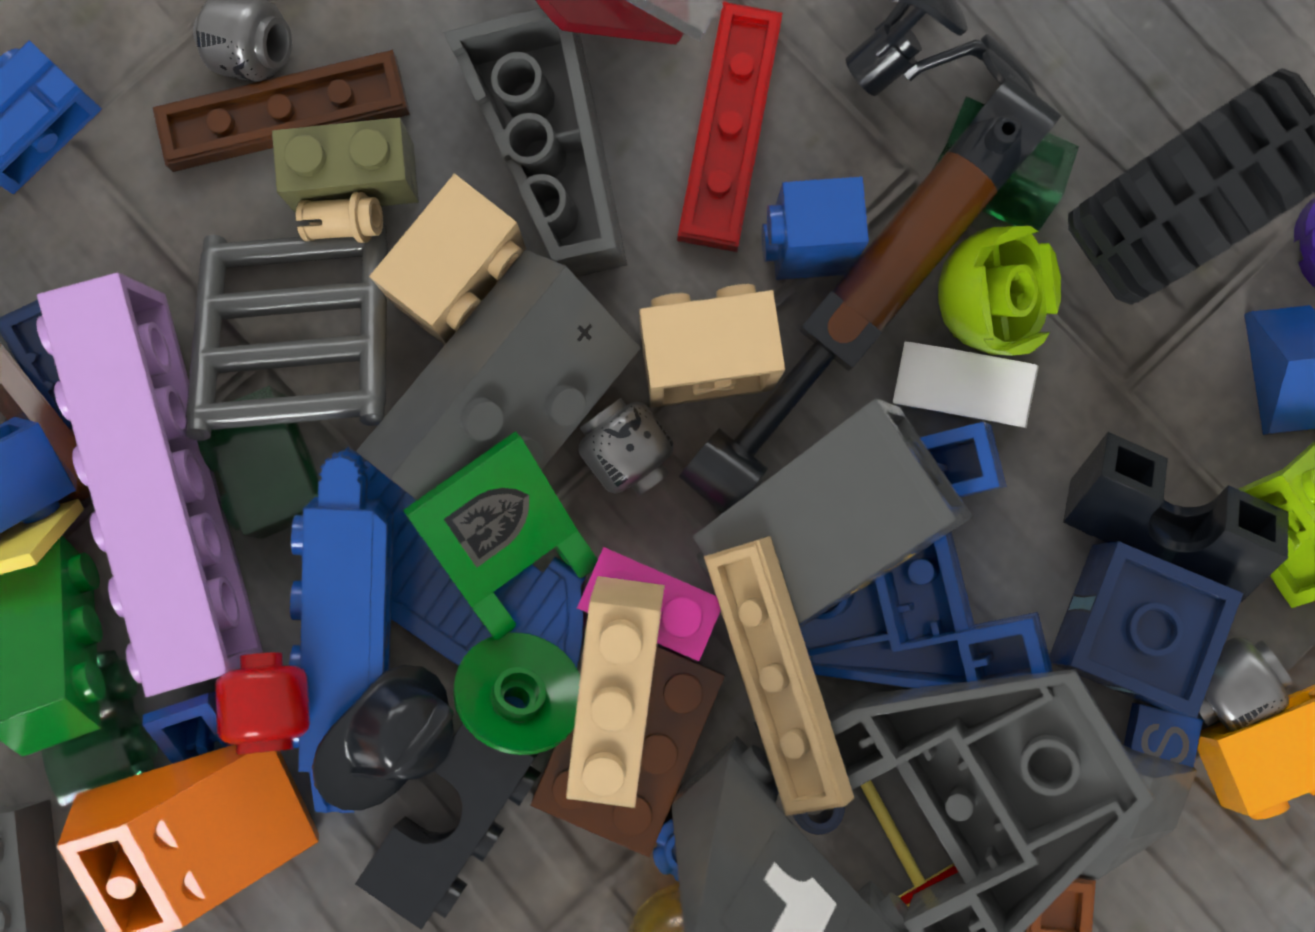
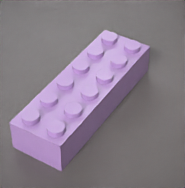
[37,273,263,697]

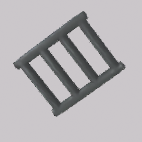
[186,224,388,441]

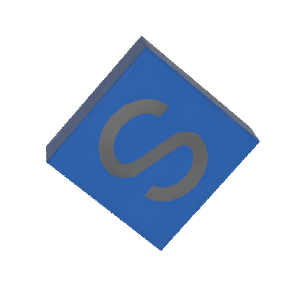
[1124,703,1203,767]

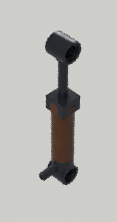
[679,74,1062,513]

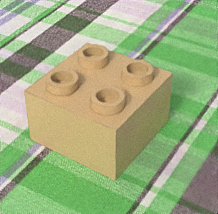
[369,173,527,346]
[639,284,785,408]

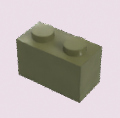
[272,117,419,213]

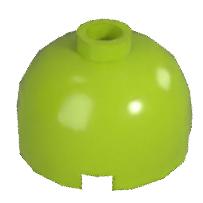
[938,226,1061,355]

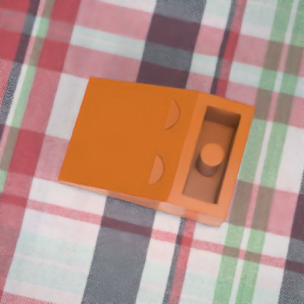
[57,744,319,932]

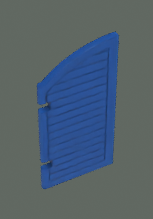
[301,461,586,708]

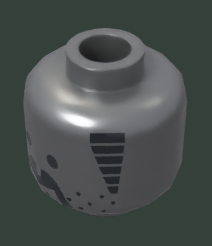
[193,0,292,82]
[578,398,674,496]
[1199,637,1294,732]

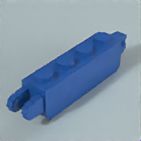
[289,447,394,813]

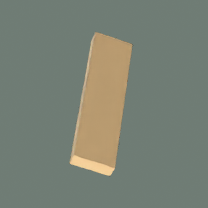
[704,536,854,816]

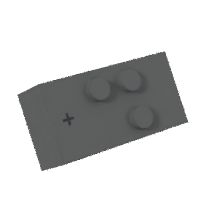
[356,249,641,500]

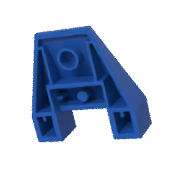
[800,421,1053,688]

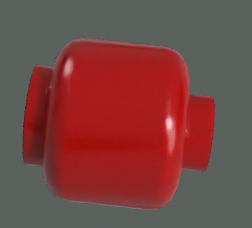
[216,652,310,755]

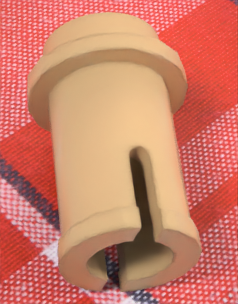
[296,192,383,243]

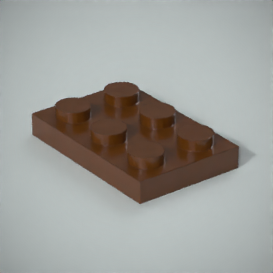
[530,646,725,857]

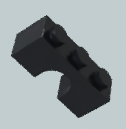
[1063,432,1289,603]
[355,723,541,930]

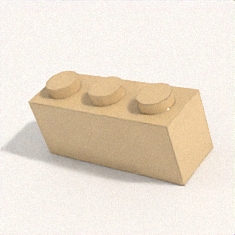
[566,576,664,808]

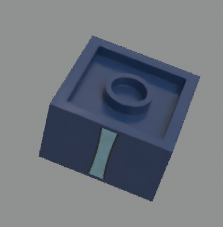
[1049,541,1243,718]

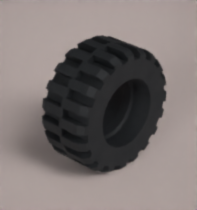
[1068,68,1315,305]

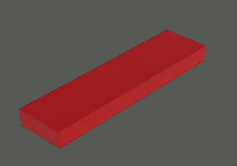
[677,2,783,252]

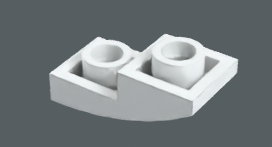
[893,341,1039,428]

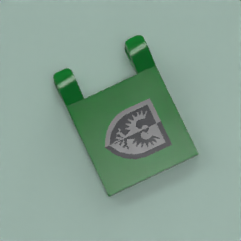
[403,431,598,640]

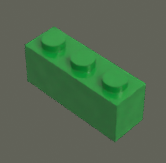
[0,535,106,757]

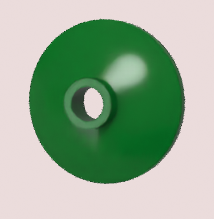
[453,633,581,755]

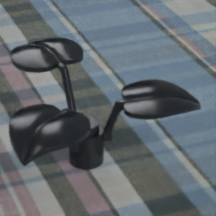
[845,0,1037,96]

